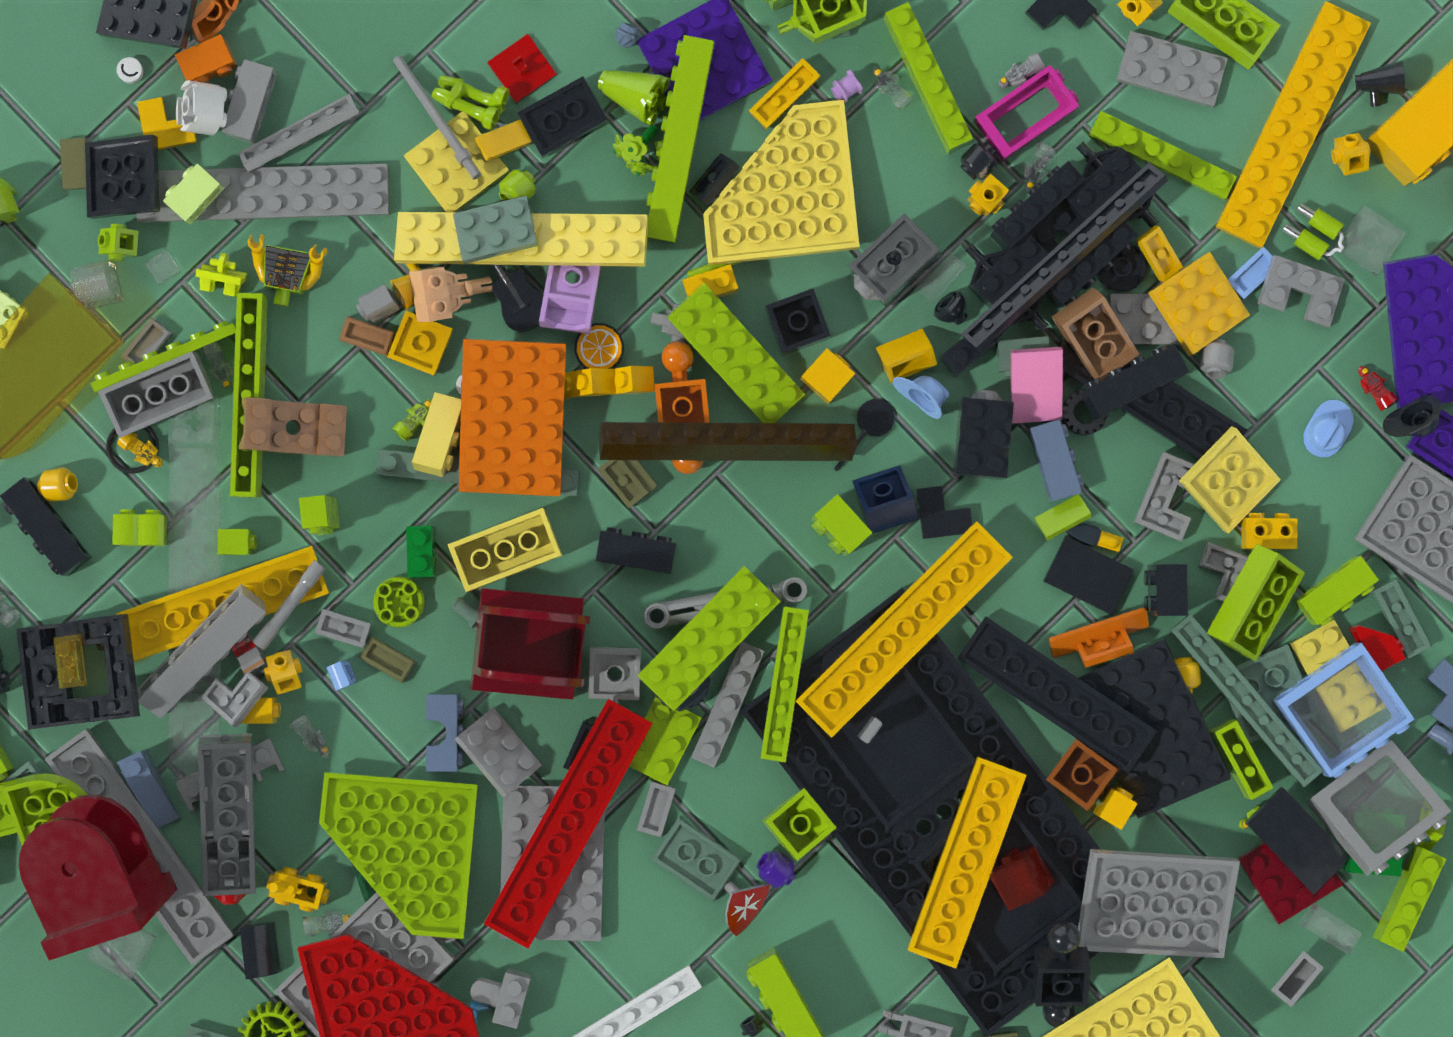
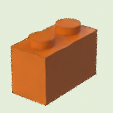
[175,34,238,83]

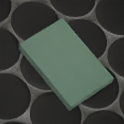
[650,817,742,902]

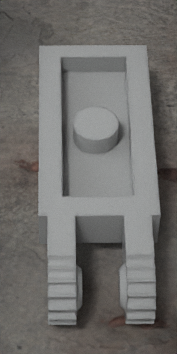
[878,1009,953,1037]

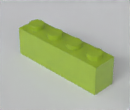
[1372,845,1446,952]

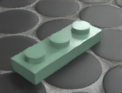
[1372,579,1431,659]

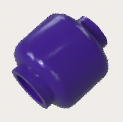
[757,850,795,888]

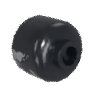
[960,143,998,180]

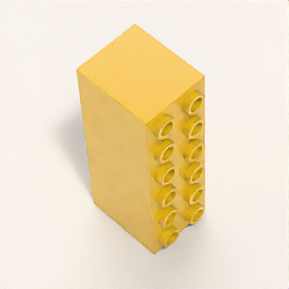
[1364,59,1453,186]

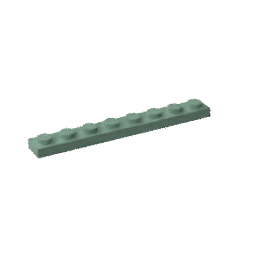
[376,449,580,496]
[1170,614,1323,787]

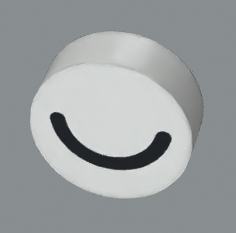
[117,57,144,84]

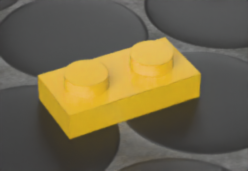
[1136,225,1183,282]

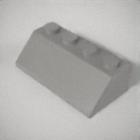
[98,350,214,438]

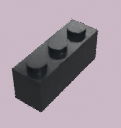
[595,527,676,574]

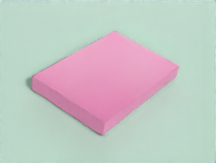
[1011,347,1063,423]

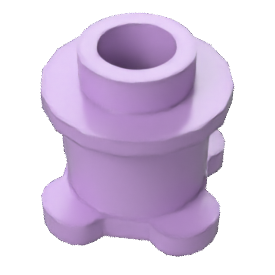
[831,69,863,103]

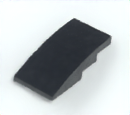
[1245,787,1350,895]

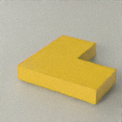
[137,97,198,151]

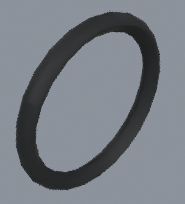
[106,426,159,474]

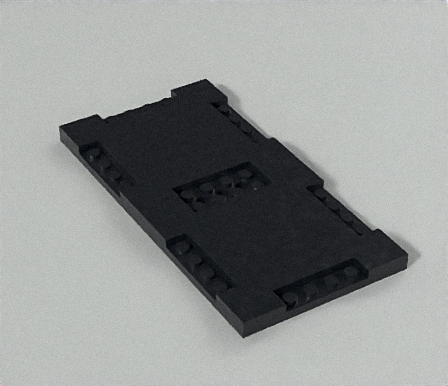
[740,588,1101,1037]

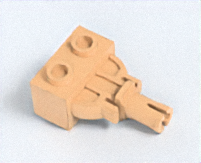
[409,267,492,322]

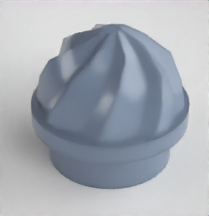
[616,22,640,48]

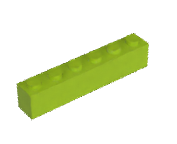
[884,2,973,155]

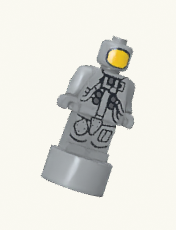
[998,52,1045,88]

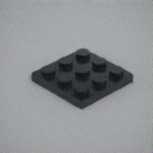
[85,134,160,219]

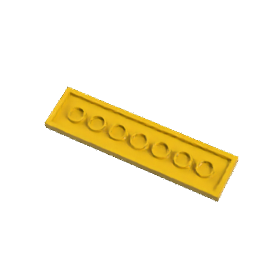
[116,546,329,661]
[907,757,1026,968]

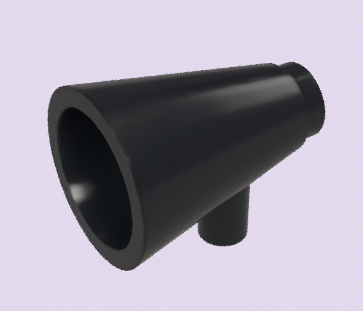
[1355,61,1405,107]

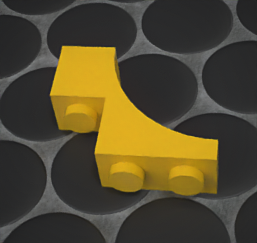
[564,366,655,399]

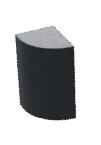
[240,921,281,979]

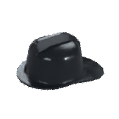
[1383,395,1442,437]

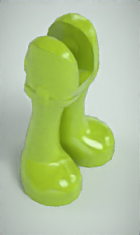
[431,75,509,131]

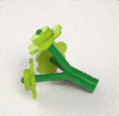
[613,125,658,176]

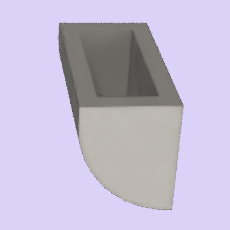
[1271,951,1324,1007]

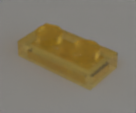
[54,634,87,689]

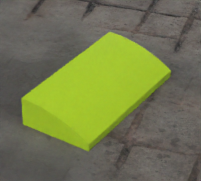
[1167,0,1281,70]

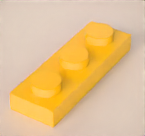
[749,58,820,130]

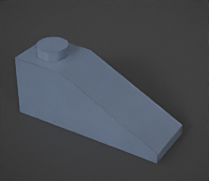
[117,749,180,828]

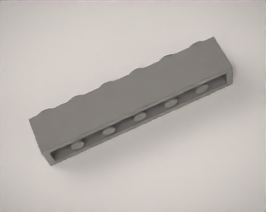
[137,584,266,719]

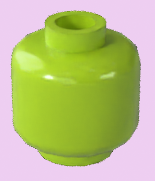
[499,169,536,201]

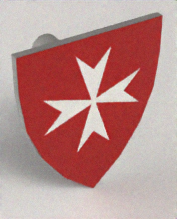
[724,881,771,936]

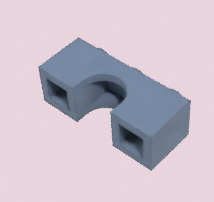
[426,694,464,772]

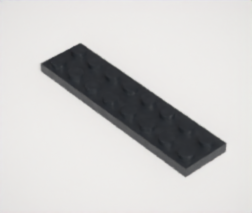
[1059,338,1247,460]
[957,616,1157,773]

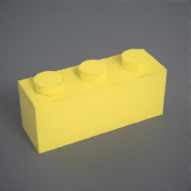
[412,392,461,477]

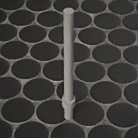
[393,55,481,180]

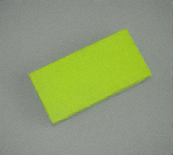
[1035,494,1092,541]

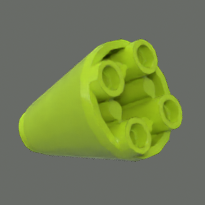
[598,70,670,126]

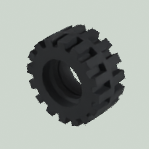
[1062,389,1109,435]

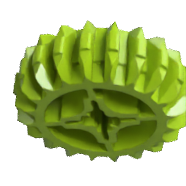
[238,1001,307,1037]

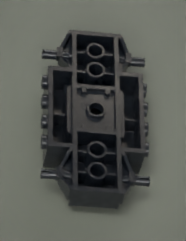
[965,141,1159,332]

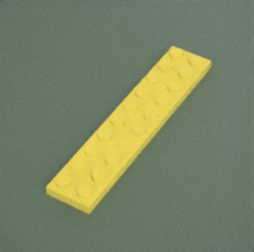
[394,212,649,267]

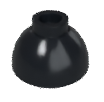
[934,291,968,325]

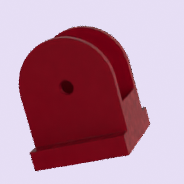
[470,588,591,700]
[19,795,178,961]

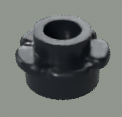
[740,1014,764,1037]

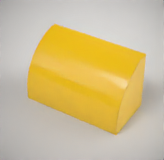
[876,329,937,383]

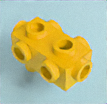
[266,867,330,912]

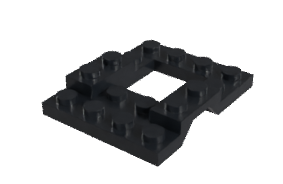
[16,614,140,730]

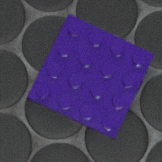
[636,0,772,121]

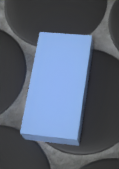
[1228,246,1272,300]

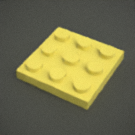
[403,112,510,213]
[1179,426,1281,534]

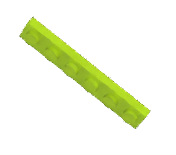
[1089,111,1237,200]
[90,320,236,392]
[760,607,809,762]

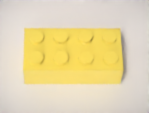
[447,508,563,592]

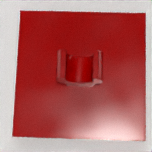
[487,34,557,103]

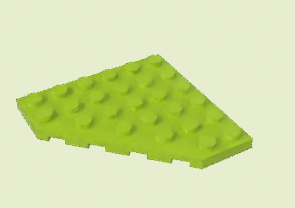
[319,772,478,939]

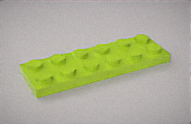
[666,283,805,423]
[637,566,781,712]

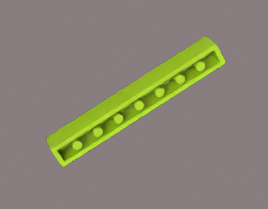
[646,35,715,243]
[230,293,268,498]

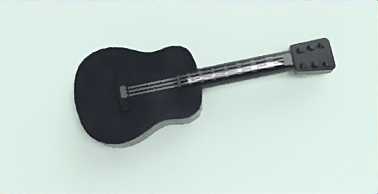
[492,265,543,333]

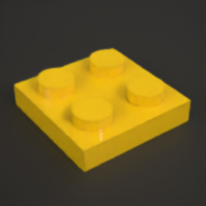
[387,310,454,376]

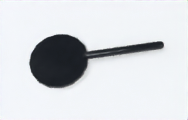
[834,399,894,471]

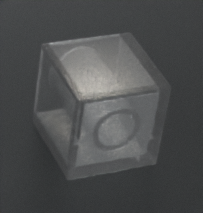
[69,260,124,310]

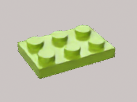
[629,697,702,785]

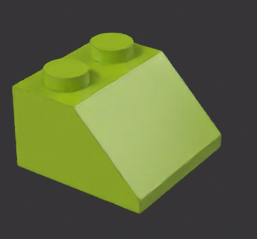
[761,788,836,861]

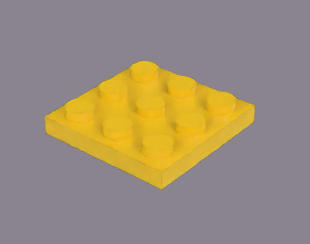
[1148,252,1250,356]

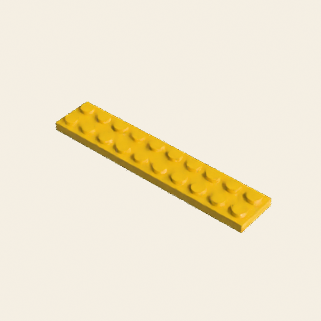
[1215,1,1371,249]
[796,521,1013,738]

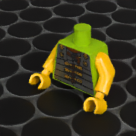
[248,234,328,307]

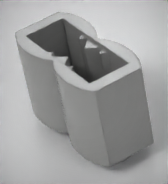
[356,283,401,323]

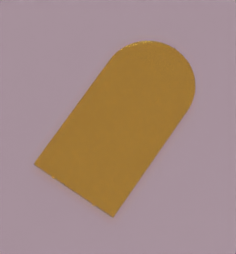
[0,273,125,459]

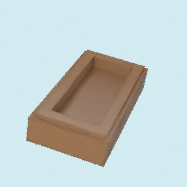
[339,316,395,356]

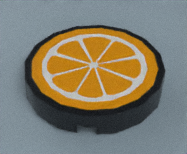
[574,323,624,369]

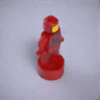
[1358,366,1398,412]

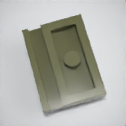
[598,460,657,509]

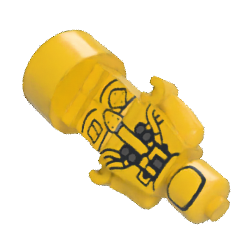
[117,432,163,468]

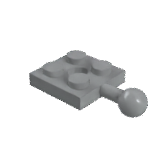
[589,647,641,704]

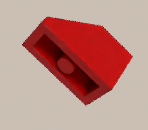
[1348,625,1406,672]

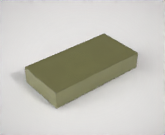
[60,138,87,191]
[359,636,416,683]

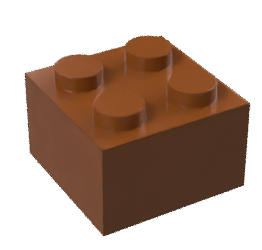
[1046,739,1120,811]

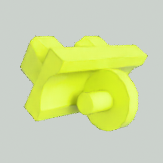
[195,253,247,297]

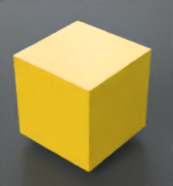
[800,348,855,405]

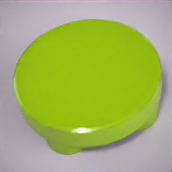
[373,577,425,627]

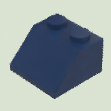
[852,465,919,534]

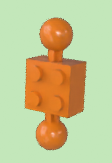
[655,341,710,474]

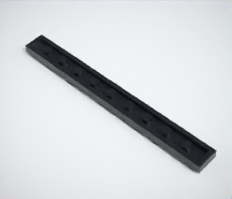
[961,163,1168,353]

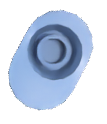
[892,376,949,419]
[1303,400,1354,457]

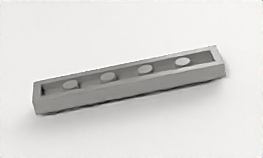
[238,93,359,172]
[691,642,765,768]

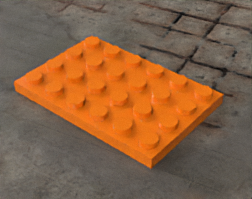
[459,338,567,496]

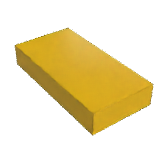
[475,119,532,162]

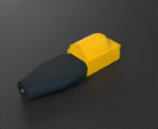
[1066,524,1123,552]

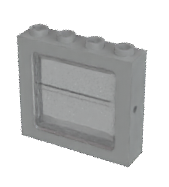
[1307,739,1451,877]

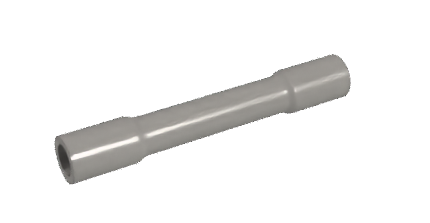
[252,560,326,651]

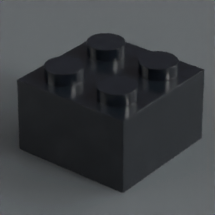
[765,288,831,356]
[1144,564,1188,616]

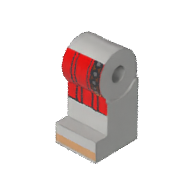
[231,630,267,674]

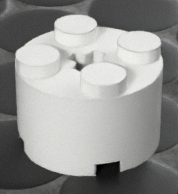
[176,80,227,135]

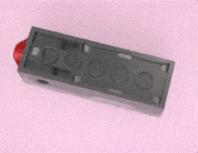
[198,733,256,905]

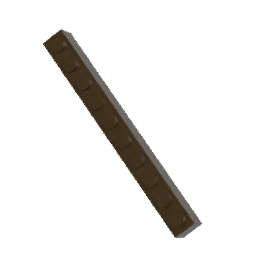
[599,422,857,461]

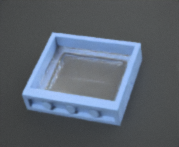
[1272,642,1414,778]

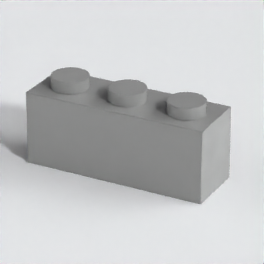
[221,59,278,144]

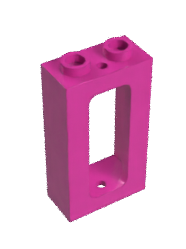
[973,65,1079,162]

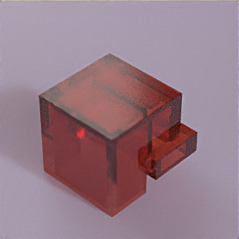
[989,846,1054,911]

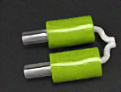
[1282,203,1344,261]

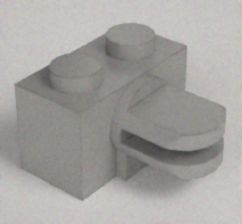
[470,968,532,1029]

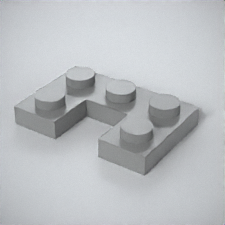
[1258,255,1345,328]
[1133,452,1194,542]

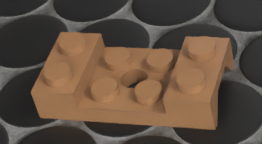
[239,397,347,457]

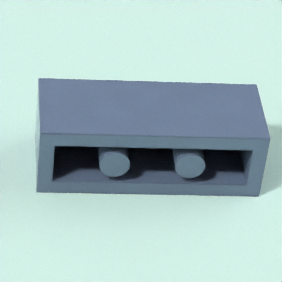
[1028,419,1084,502]

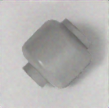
[1200,339,1235,379]

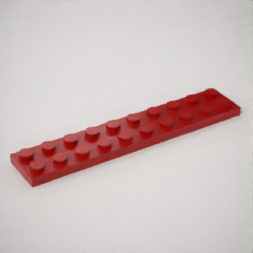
[484,698,653,949]

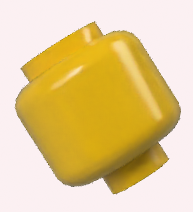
[37,467,78,502]
[1175,657,1201,693]

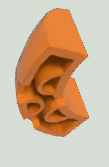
[190,0,239,43]

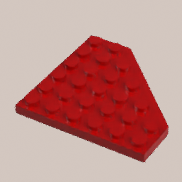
[297,934,480,1037]

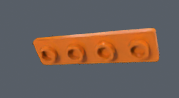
[1049,607,1149,668]

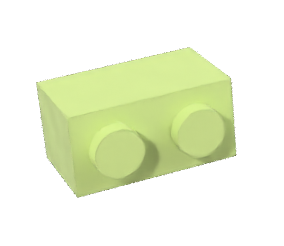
[163,164,225,225]

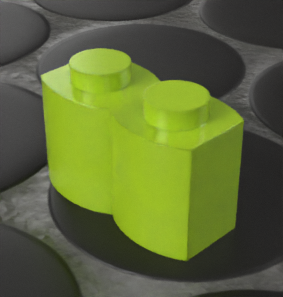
[112,509,168,546]

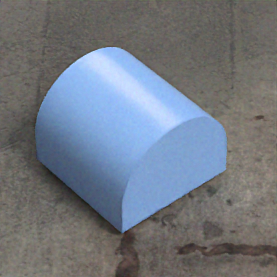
[326,660,357,691]

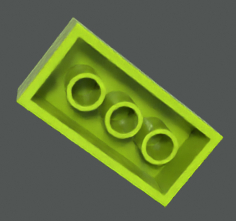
[811,494,872,556]
[1207,544,1305,661]
[746,947,825,1037]

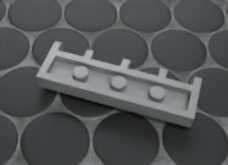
[176,737,285,814]

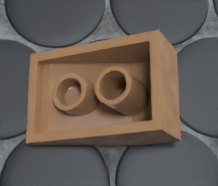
[1052,288,1140,381]

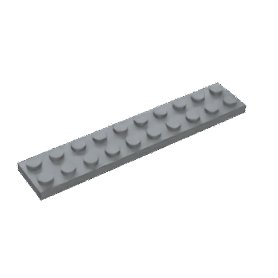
[136,164,390,223]
[45,728,235,966]

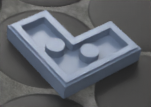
[1426,659,1453,731]

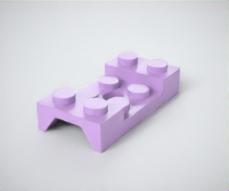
[539,265,601,334]

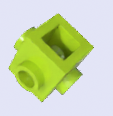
[98,224,139,261]

